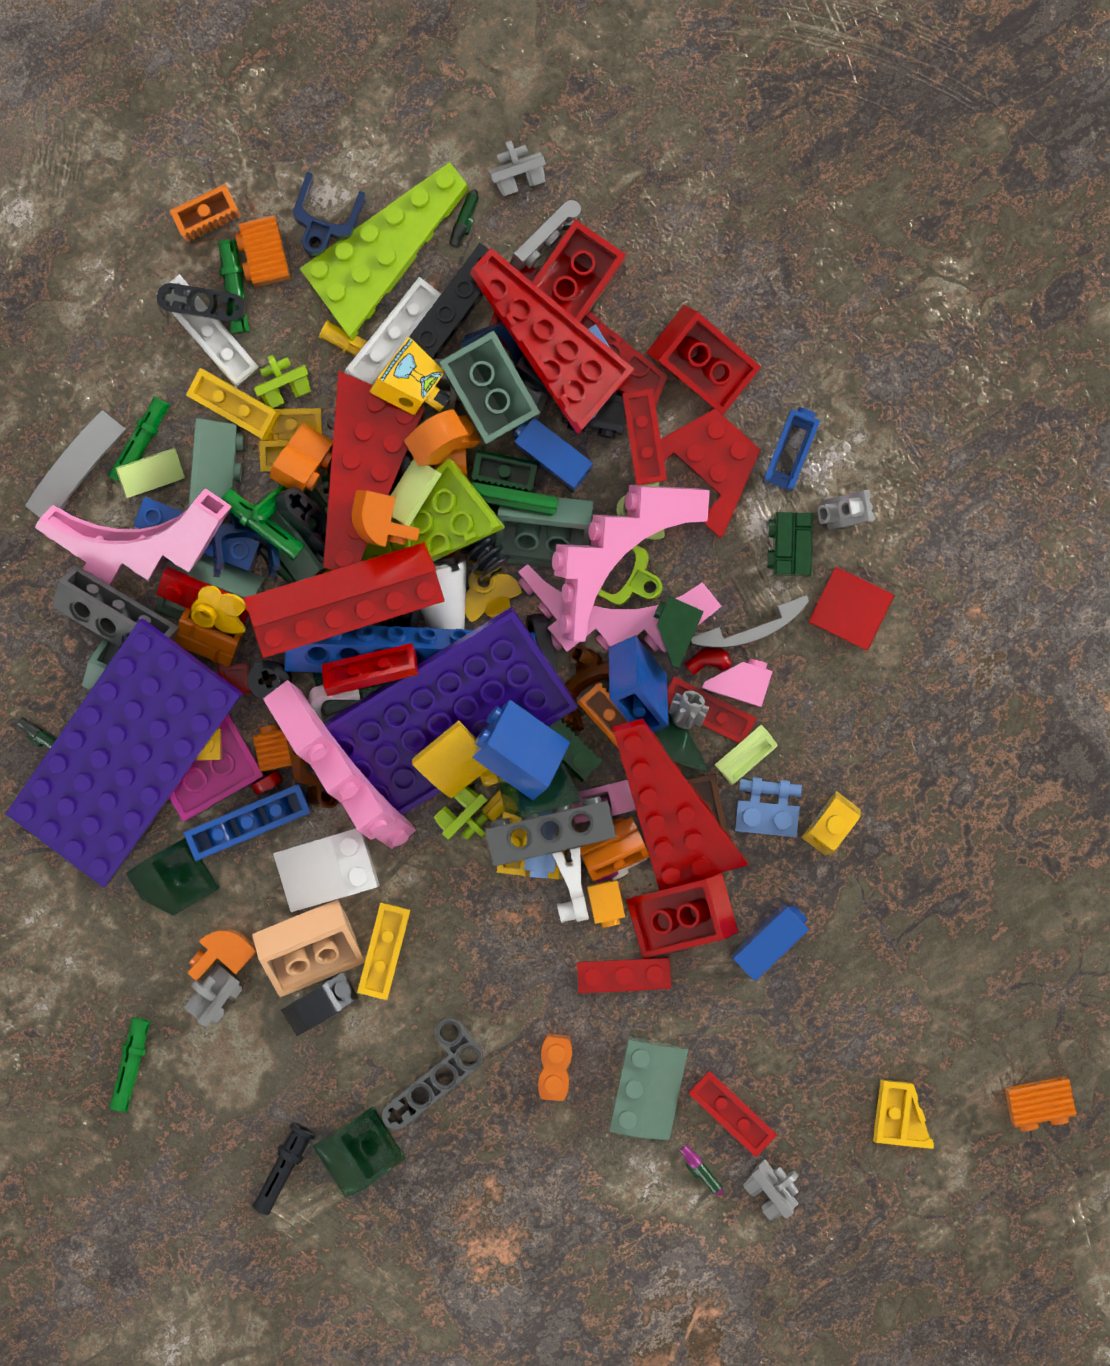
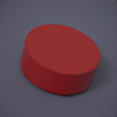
[250,770,282,795]

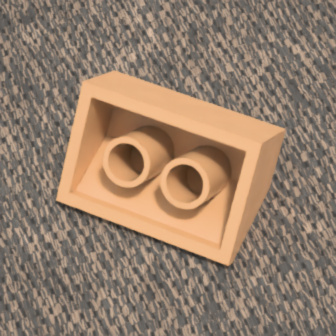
[252,899,365,997]

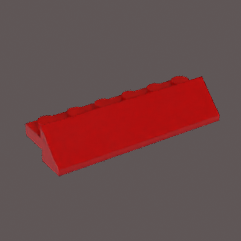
[243,542,445,658]

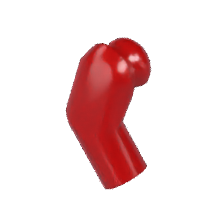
[684,647,732,676]

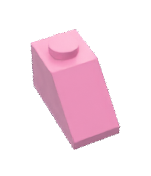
[701,658,773,707]
[568,780,636,824]

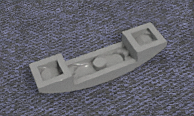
[25,410,127,518]
[690,595,809,648]

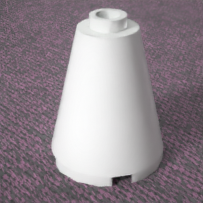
[421,558,467,630]

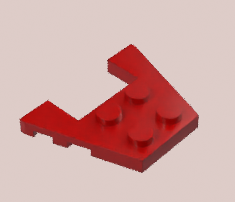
[631,409,761,538]

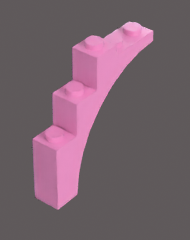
[552,485,710,642]
[35,488,231,585]
[517,564,722,654]
[263,680,416,849]

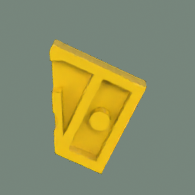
[873,1079,934,1149]

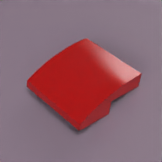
[808,567,895,651]

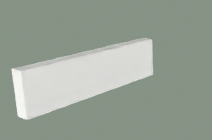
[156,274,260,388]
[344,277,441,385]

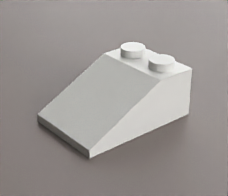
[273,828,380,912]

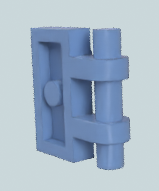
[734,777,802,837]

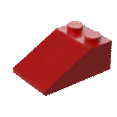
[532,219,626,323]
[646,305,761,415]
[626,873,739,959]

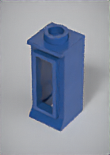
[763,407,820,492]

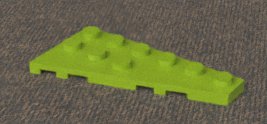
[300,162,469,341]
[324,458,505,573]

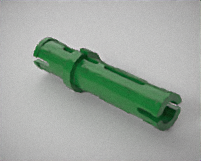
[217,239,250,334]
[108,396,171,483]
[221,488,305,561]
[109,1017,151,1112]

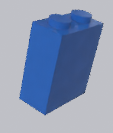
[514,417,593,493]
[609,635,669,732]
[472,700,570,800]
[730,904,809,981]

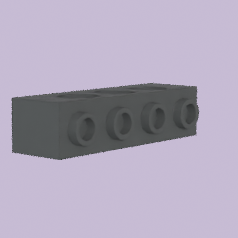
[52,565,179,647]
[485,796,617,867]

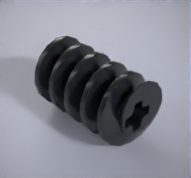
[459,535,510,583]
[247,660,292,698]

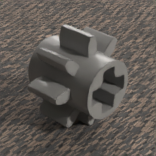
[668,691,709,729]

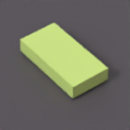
[116,448,185,498]
[391,459,441,526]
[715,725,778,786]

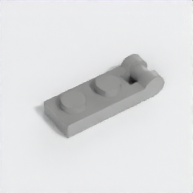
[510,200,581,272]

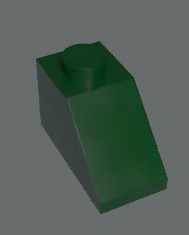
[653,596,704,669]

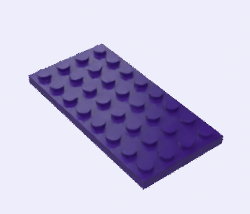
[323,607,578,815]
[5,618,243,888]

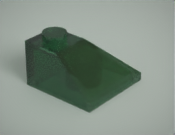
[653,714,707,772]
[126,838,220,916]

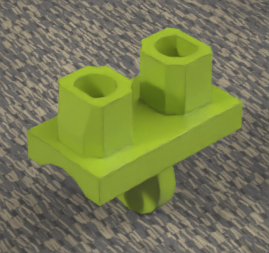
[254,354,311,408]
[434,786,489,840]

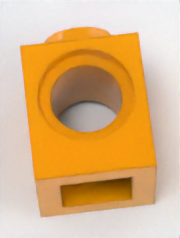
[587,879,625,928]

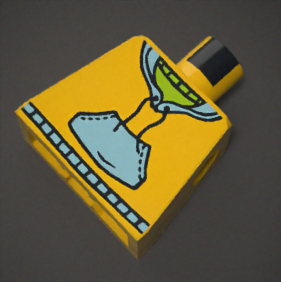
[369,337,450,414]
[801,791,861,856]

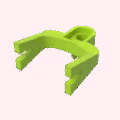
[597,545,663,606]

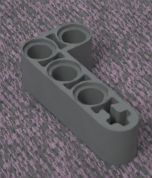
[382,1016,483,1130]

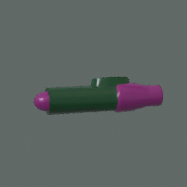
[679,1145,723,1196]

